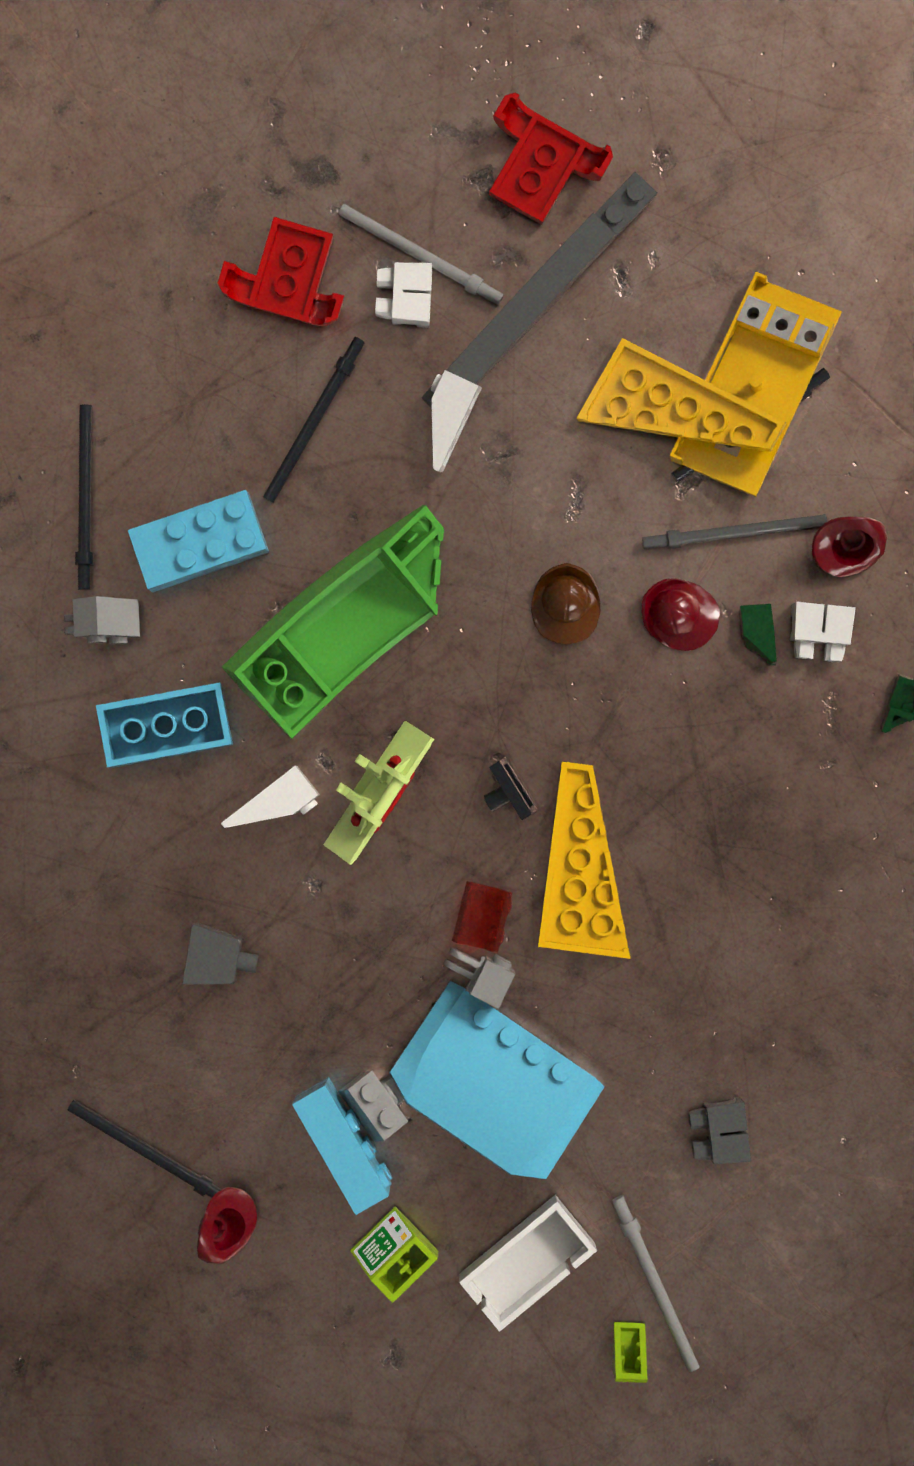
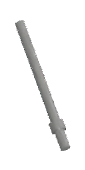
[338,204,504,305]
[612,1195,700,1372]

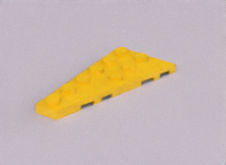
[576,338,786,452]
[538,761,631,959]

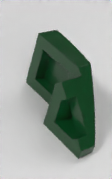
[739,603,777,666]
[881,674,914,733]

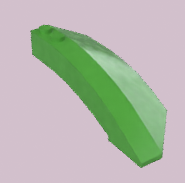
[222,505,444,739]

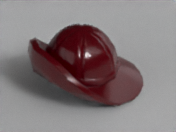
[812,517,887,577]
[641,578,720,651]
[197,1187,257,1264]

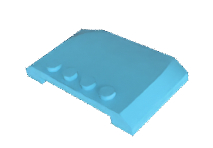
[389,981,605,1179]

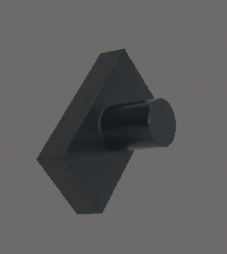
[484,757,538,820]

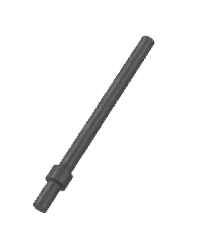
[642,514,828,549]

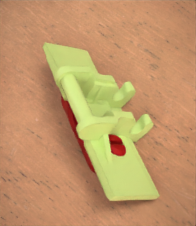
[323,721,434,865]

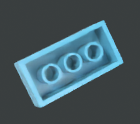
[128,490,269,592]
[96,682,233,768]
[292,1077,393,1215]

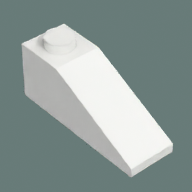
[431,370,482,472]
[221,766,320,828]

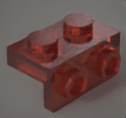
[452,881,512,953]

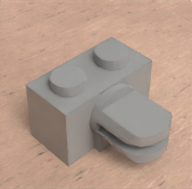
[64,596,140,644]
[443,947,515,1009]
[338,1070,408,1142]

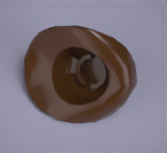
[531,563,601,645]

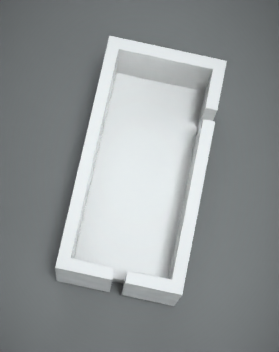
[459,1195,597,1332]

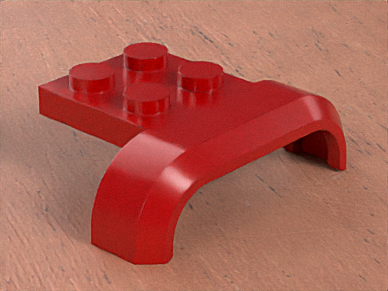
[489,92,613,225]
[218,217,344,326]

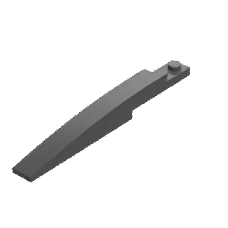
[421,172,658,408]

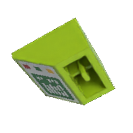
[350,1206,438,1303]

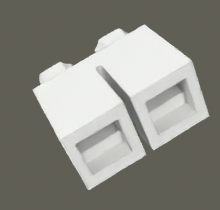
[375,262,432,328]
[790,602,856,662]

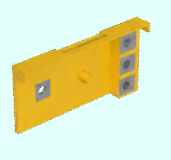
[670,272,842,497]

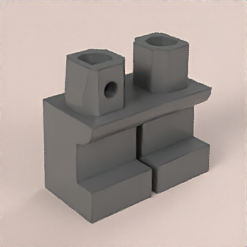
[688,1098,751,1164]

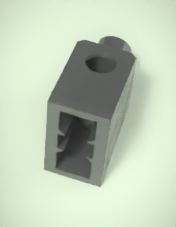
[182,923,259,984]

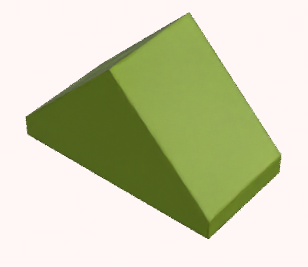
[612,1322,648,1383]

